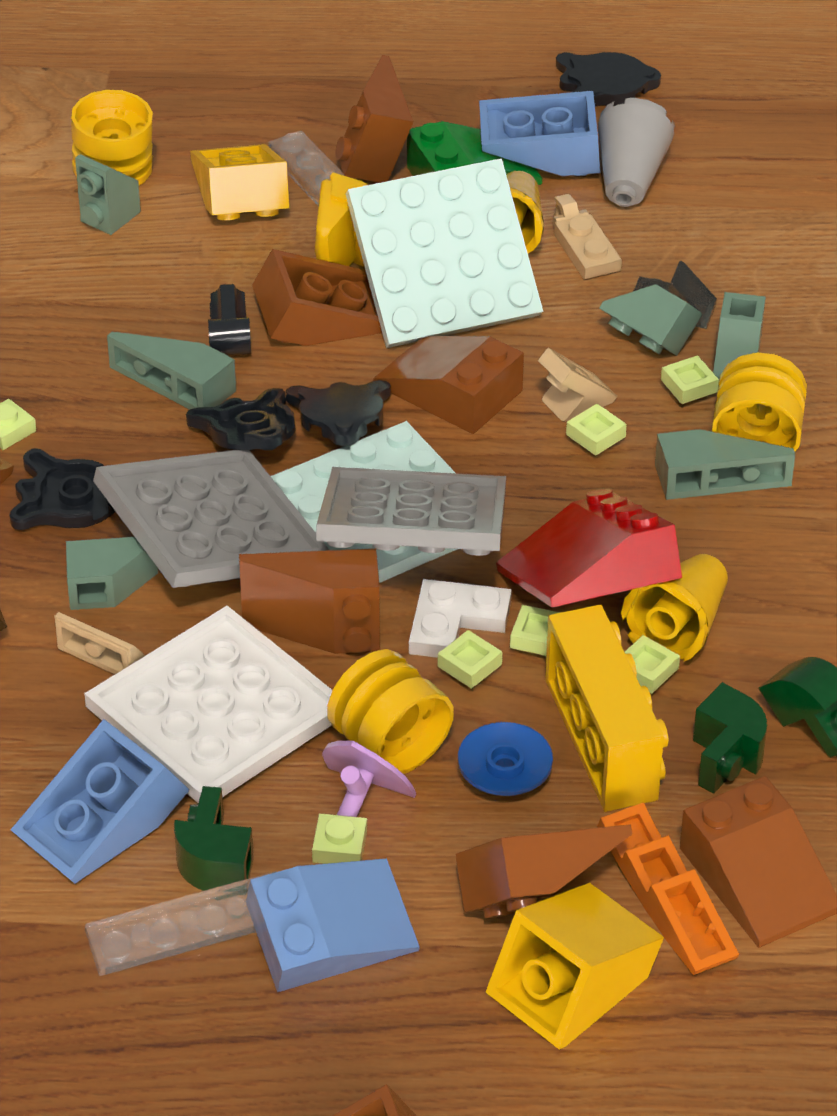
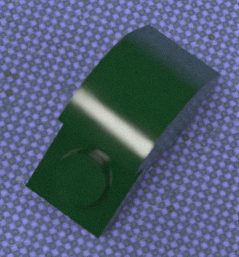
[758,657,837,758]
[693,682,767,794]
[174,786,254,897]

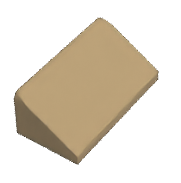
[54,612,146,674]

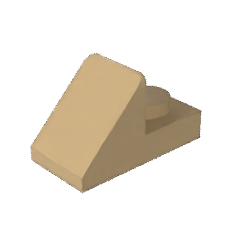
[538,348,618,422]

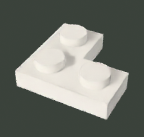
[409,579,512,658]

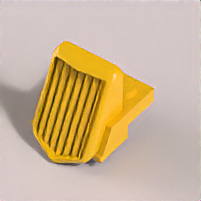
[314,172,368,267]

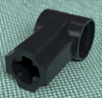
[208,284,251,355]

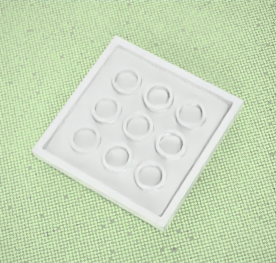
[84,606,332,803]

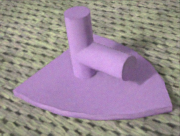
[322,741,416,817]

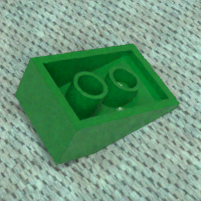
[407,121,543,185]

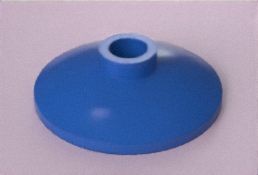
[458,722,553,796]

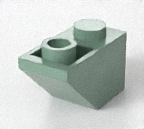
[75,154,141,235]
[599,284,703,356]
[713,292,766,379]
[66,537,158,610]

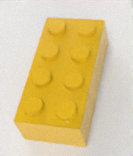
[545,604,668,812]

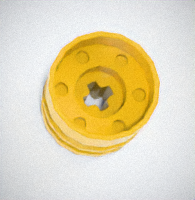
[71,90,153,185]
[712,352,807,451]
[327,649,454,774]

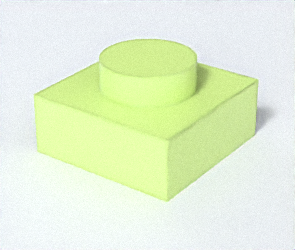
[661,355,719,404]
[0,399,36,450]
[566,404,627,456]
[510,605,560,656]
[437,630,502,689]
[624,635,680,694]
[312,813,367,864]

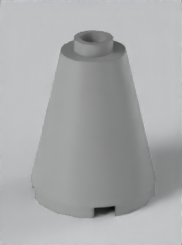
[598,98,675,207]

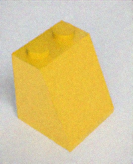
[485,883,664,1050]

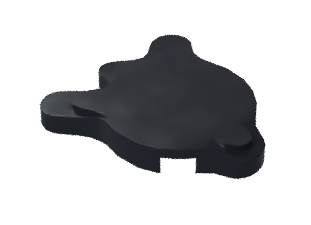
[556,52,661,107]
[286,380,391,446]
[186,388,296,450]
[9,448,116,530]

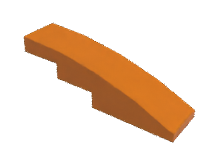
[597,803,739,975]

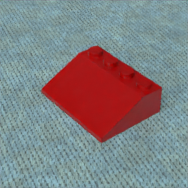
[496,489,682,607]

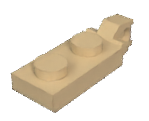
[553,194,622,279]

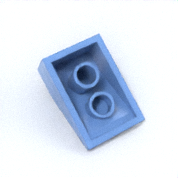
[479,91,600,176]
[11,719,189,883]
[246,858,420,992]

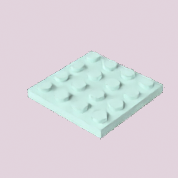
[345,158,543,348]
[270,421,457,583]

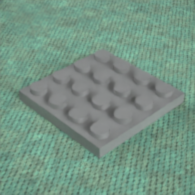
[93,450,329,588]
[316,467,506,556]

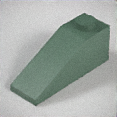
[107,331,236,410]
[655,429,795,500]

